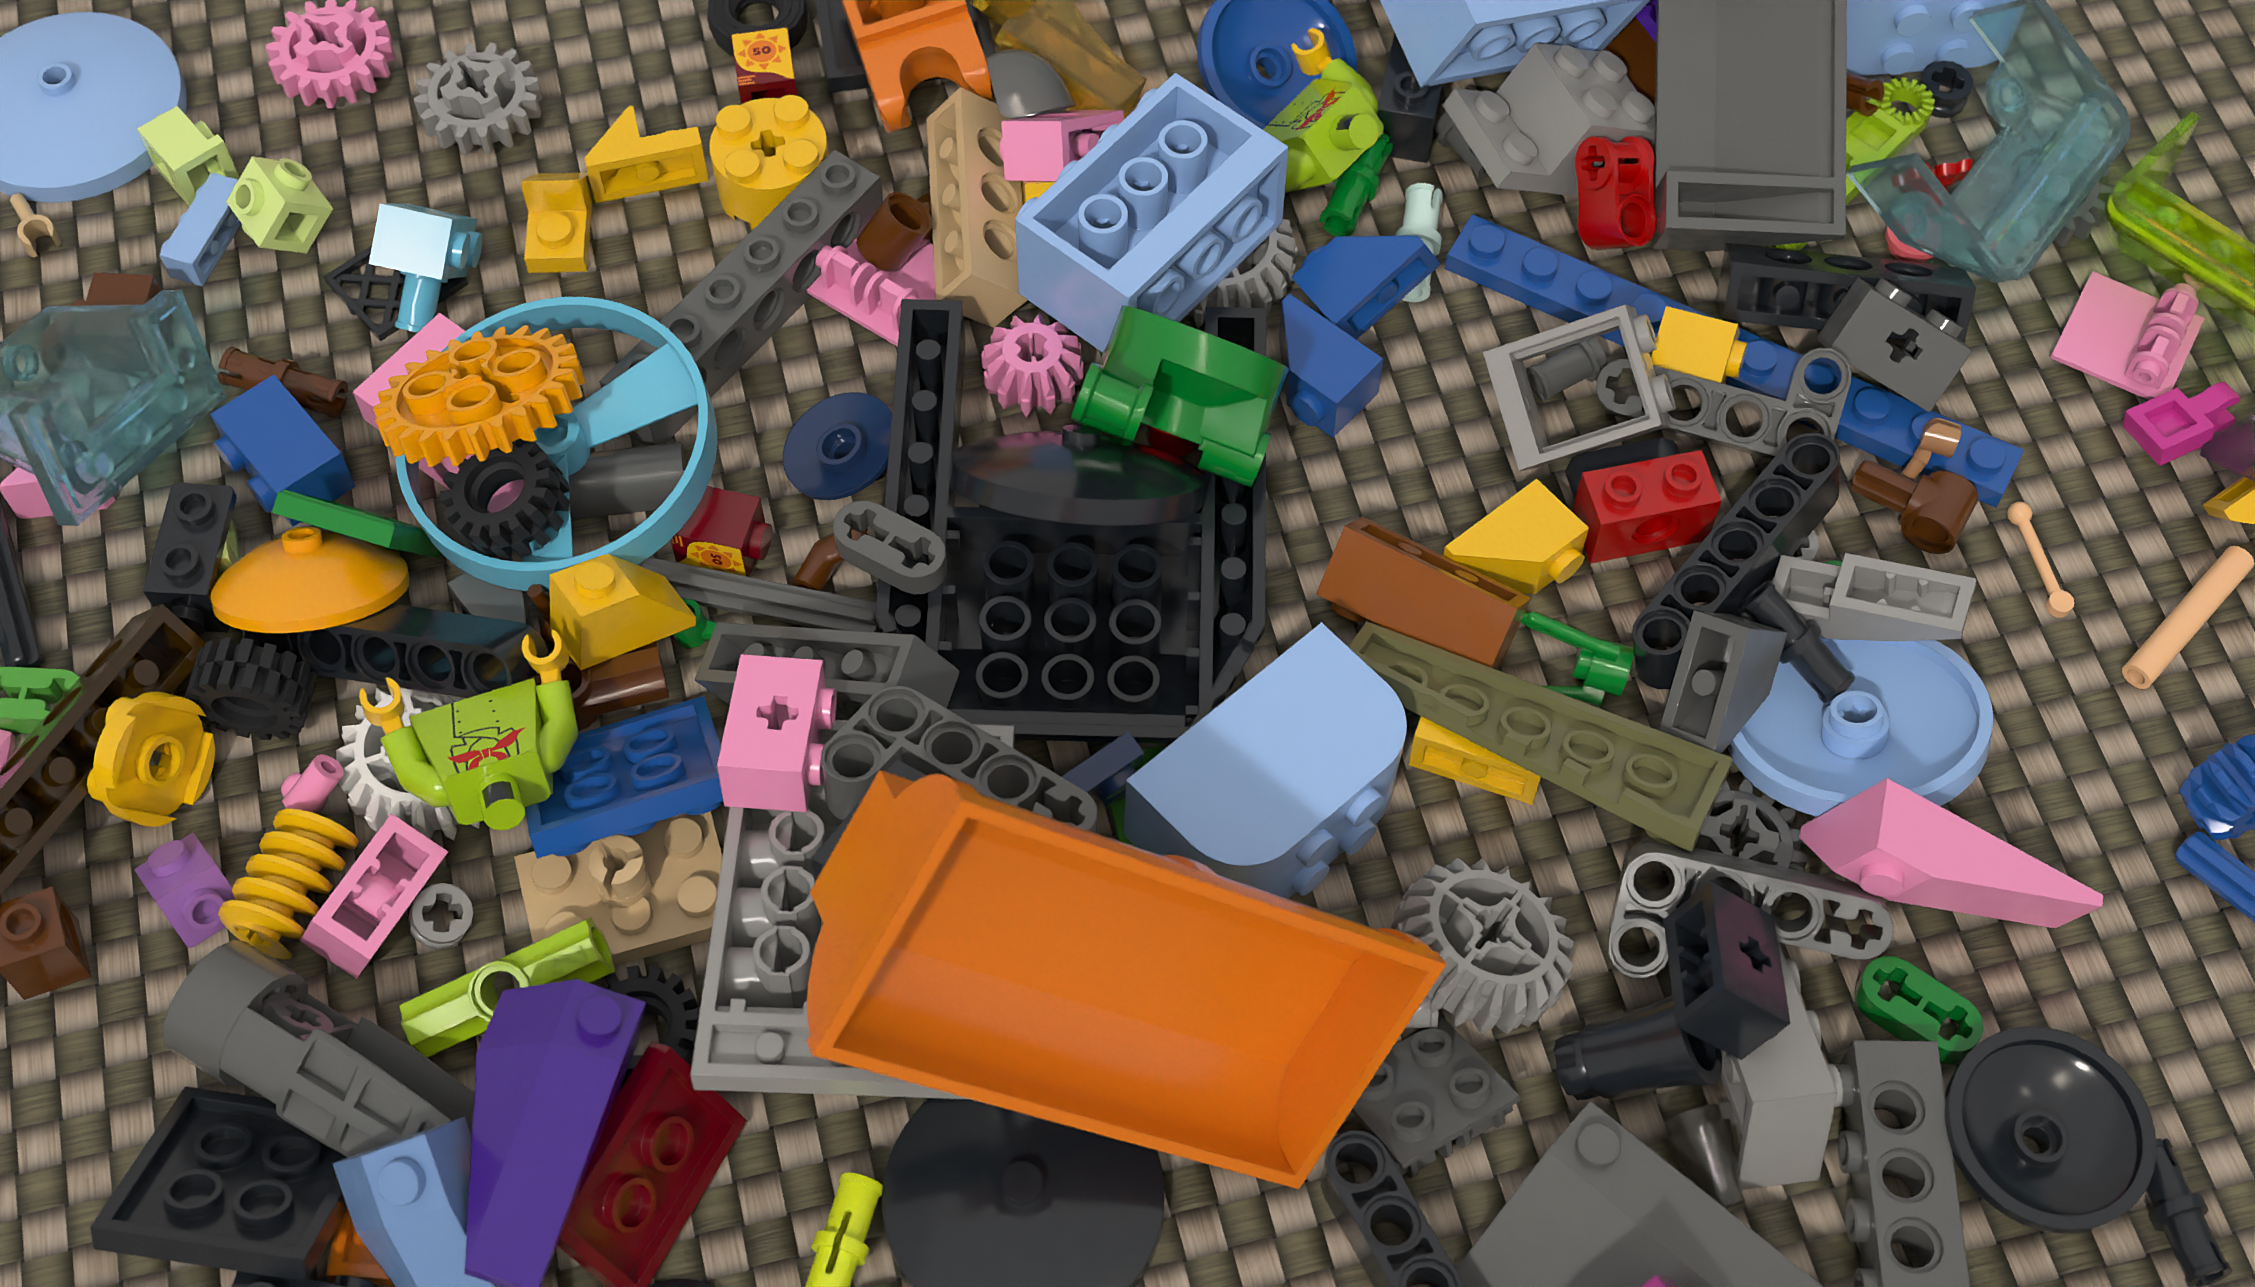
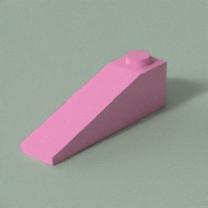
[1799,778,2103,928]

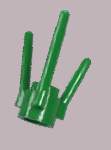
[1521,611,1634,706]

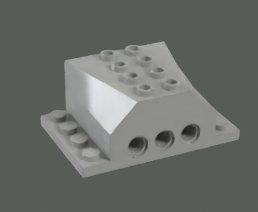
[691,720,1014,1103]

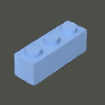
[159,172,242,287]

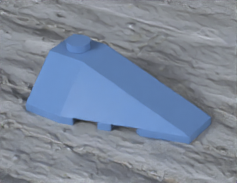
[332,1117,502,1287]

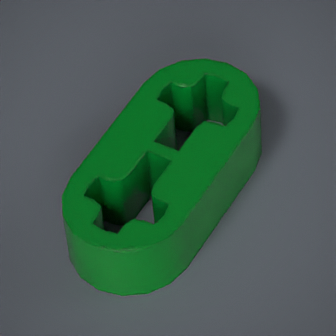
[1854,956,1984,1064]

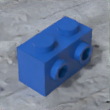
[210,374,356,527]

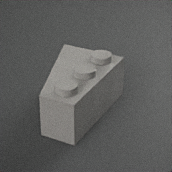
[1717,942,1843,1190]

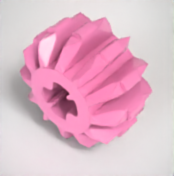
[982,312,1084,418]

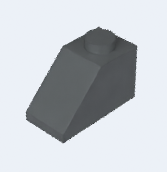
[1659,610,1787,753]

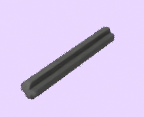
[639,557,879,632]

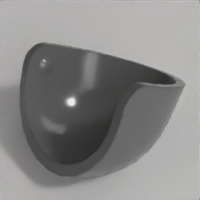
[986,49,1076,119]

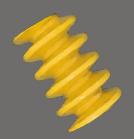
[218,808,359,959]

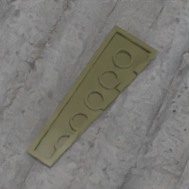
[1348,621,1734,852]

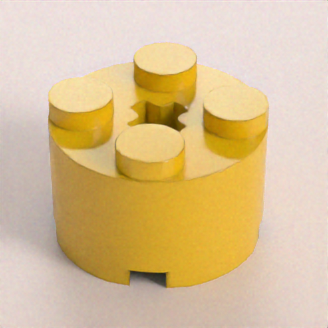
[709,95,829,230]

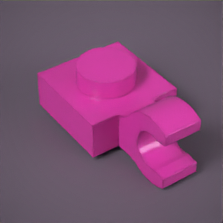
[2122,382,2241,466]

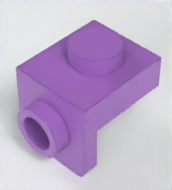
[134,832,236,948]

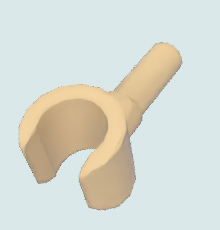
[10,193,61,257]

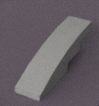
[1703,553,1977,642]

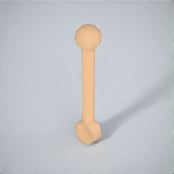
[2007,502,2075,618]

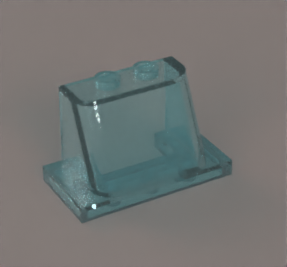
[0,290,226,526]

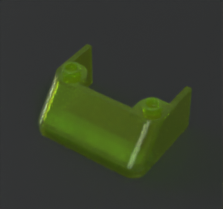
[2104,111,2255,334]

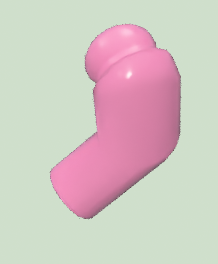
[281,754,344,814]

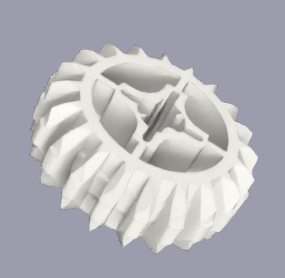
[336,687,480,840]

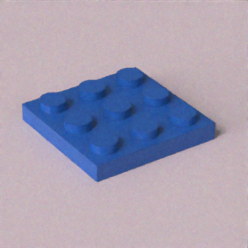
[524,696,723,859]

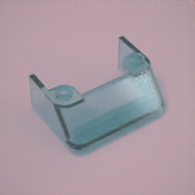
[1846,0,2130,282]

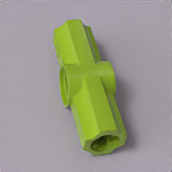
[399,918,615,1058]

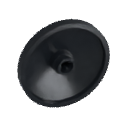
[950,425,1205,526]
[882,1098,1165,1287]

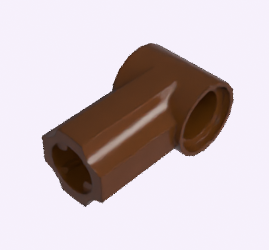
[533,641,669,731]

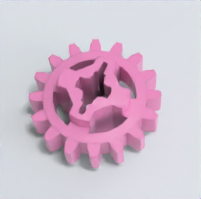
[266,0,395,108]

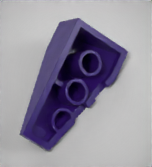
[464,979,646,1287]

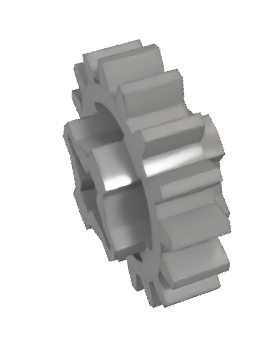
[414,43,543,155]

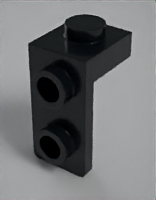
[143,483,237,635]

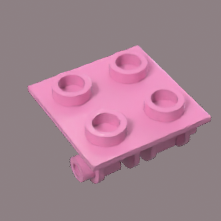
[807,238,936,347]
[2050,271,2205,400]

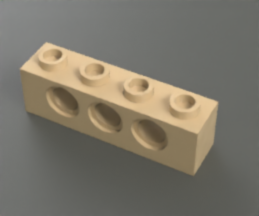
[926,87,1027,328]

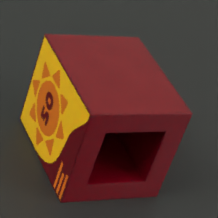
[731,27,798,104]
[670,486,772,577]

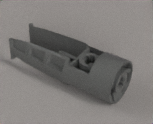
[163,940,475,1157]

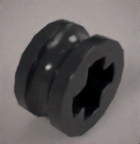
[1919,61,1973,118]

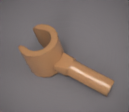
[1900,418,1961,481]

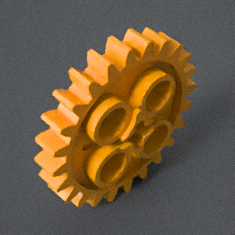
[373,325,586,467]

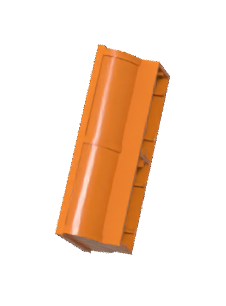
[806,770,1447,1189]

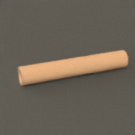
[2122,546,2255,689]

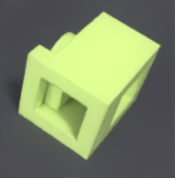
[137,106,239,207]

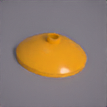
[210,526,410,633]

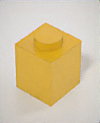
[1651,306,1748,384]

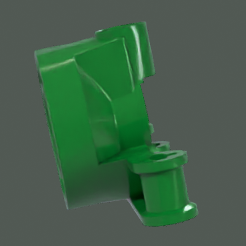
[1071,305,1289,488]

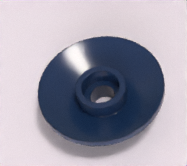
[783,392,892,500]

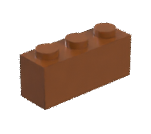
[1316,516,1532,669]

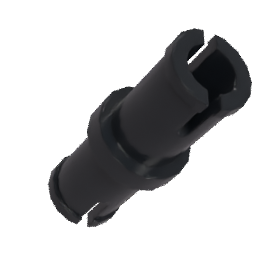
[1738,580,1855,703]
[2145,1138,2233,1287]

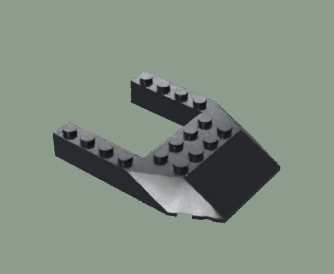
[875,299,1267,744]

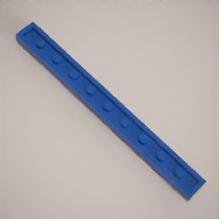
[1445,214,2024,508]

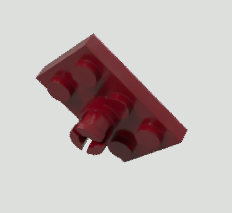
[557,1042,747,1287]

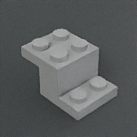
[1443,42,1655,196]

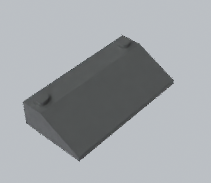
[1653,0,1847,251]
[1456,1101,1823,1287]

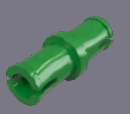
[1319,133,1393,237]

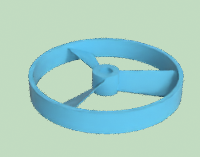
[395,297,717,592]

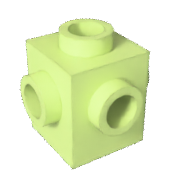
[226,156,333,253]

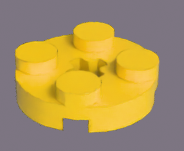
[87,692,215,827]

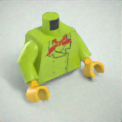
[1263,28,1384,192]
[359,629,578,831]

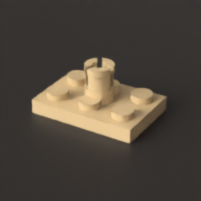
[514,811,723,966]

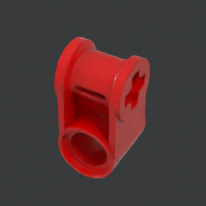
[1575,136,1657,251]

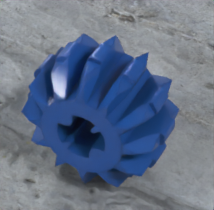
[2179,734,2255,840]

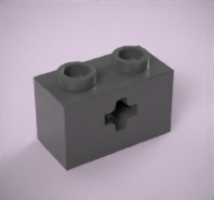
[1817,277,1973,412]

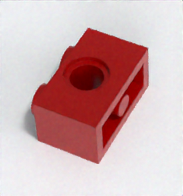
[1572,450,1722,564]

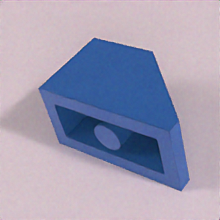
[1292,235,1441,340]
[1279,293,1383,438]

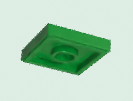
[272,489,440,558]

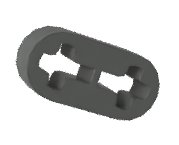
[833,501,947,594]

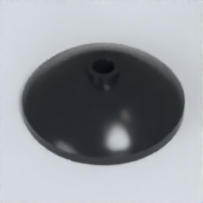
[1944,1026,2157,1234]

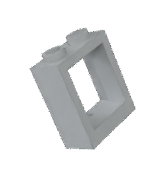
[1483,305,1676,470]

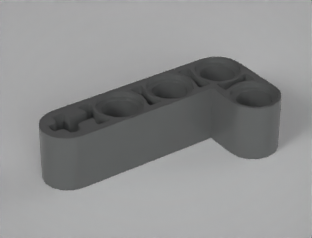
[1596,348,1852,460]
[821,686,1097,834]
[1608,839,1894,978]

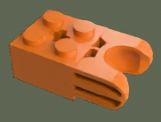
[840,0,995,133]

